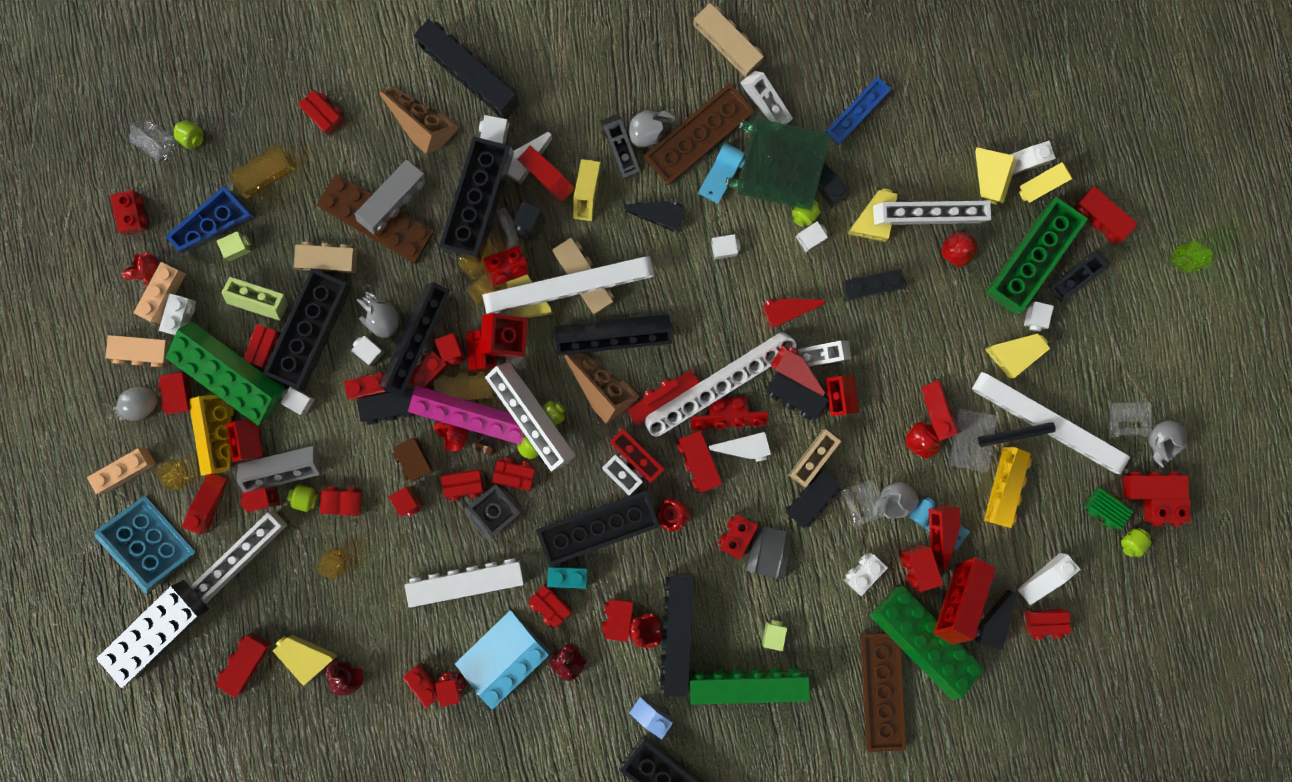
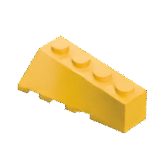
[188,395,234,476]
[984,447,1032,528]

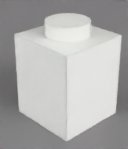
[796,221,828,252]
[711,234,740,260]
[1024,301,1054,332]
[351,336,385,366]
[280,387,315,415]

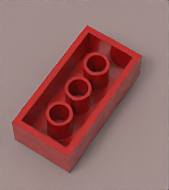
[934,557,996,645]

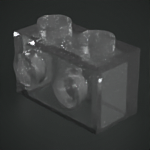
[129,117,176,163]

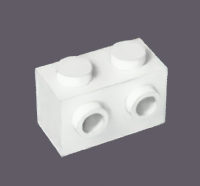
[159,293,196,335]
[602,454,643,495]
[844,552,888,596]

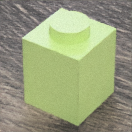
[217,231,251,261]
[762,620,787,651]

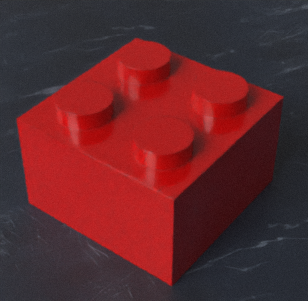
[480,313,528,358]
[900,544,943,592]

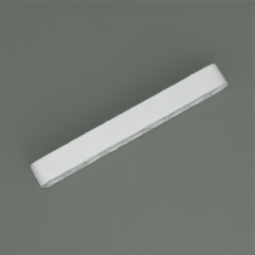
[482,256,655,314]
[644,332,796,436]
[972,372,1130,475]

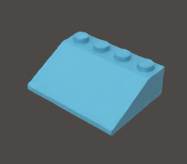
[95,495,196,595]
[455,610,551,710]

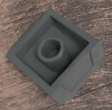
[464,483,522,540]
[745,527,792,580]

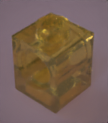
[466,275,497,306]
[153,460,189,491]
[315,548,347,580]

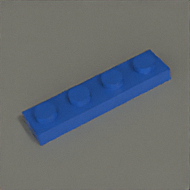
[825,76,891,145]

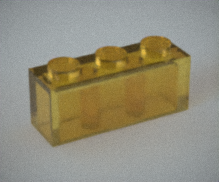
[229,146,295,199]
[433,371,495,401]

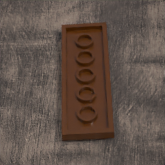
[643,83,754,186]
[316,173,434,264]
[860,632,906,752]

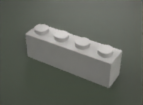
[355,160,425,235]
[237,446,320,493]

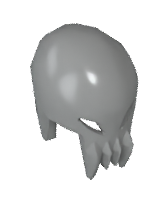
[628,110,675,147]
[357,292,399,338]
[113,386,158,421]
[1149,421,1187,467]
[874,482,919,519]

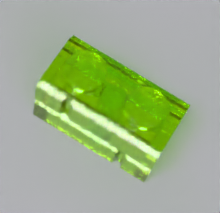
[1169,240,1213,273]

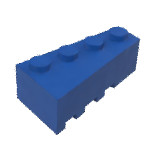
[165,186,255,253]

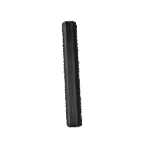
[977,422,1056,447]

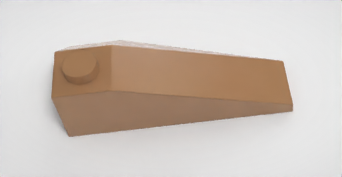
[379,87,459,154]
[565,353,640,424]

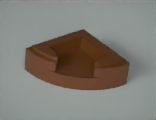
[475,442,495,456]

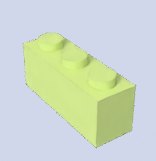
[221,277,288,321]

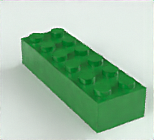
[984,197,1088,315]
[166,322,285,426]
[869,585,985,700]
[689,667,810,705]

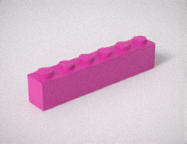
[408,385,525,445]

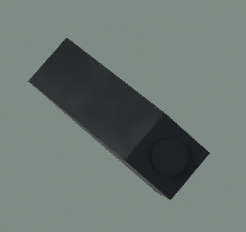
[600,114,640,178]
[799,152,850,208]
[624,201,686,234]
[1049,248,1110,302]
[975,590,1017,650]

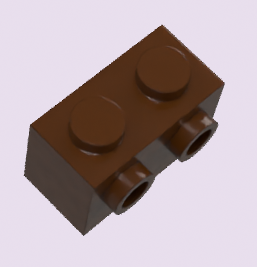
[392,437,434,482]

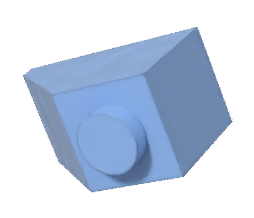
[630,696,673,739]

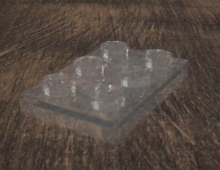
[948,409,997,472]

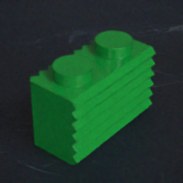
[1083,488,1134,530]

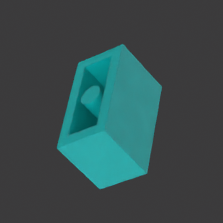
[547,565,588,589]

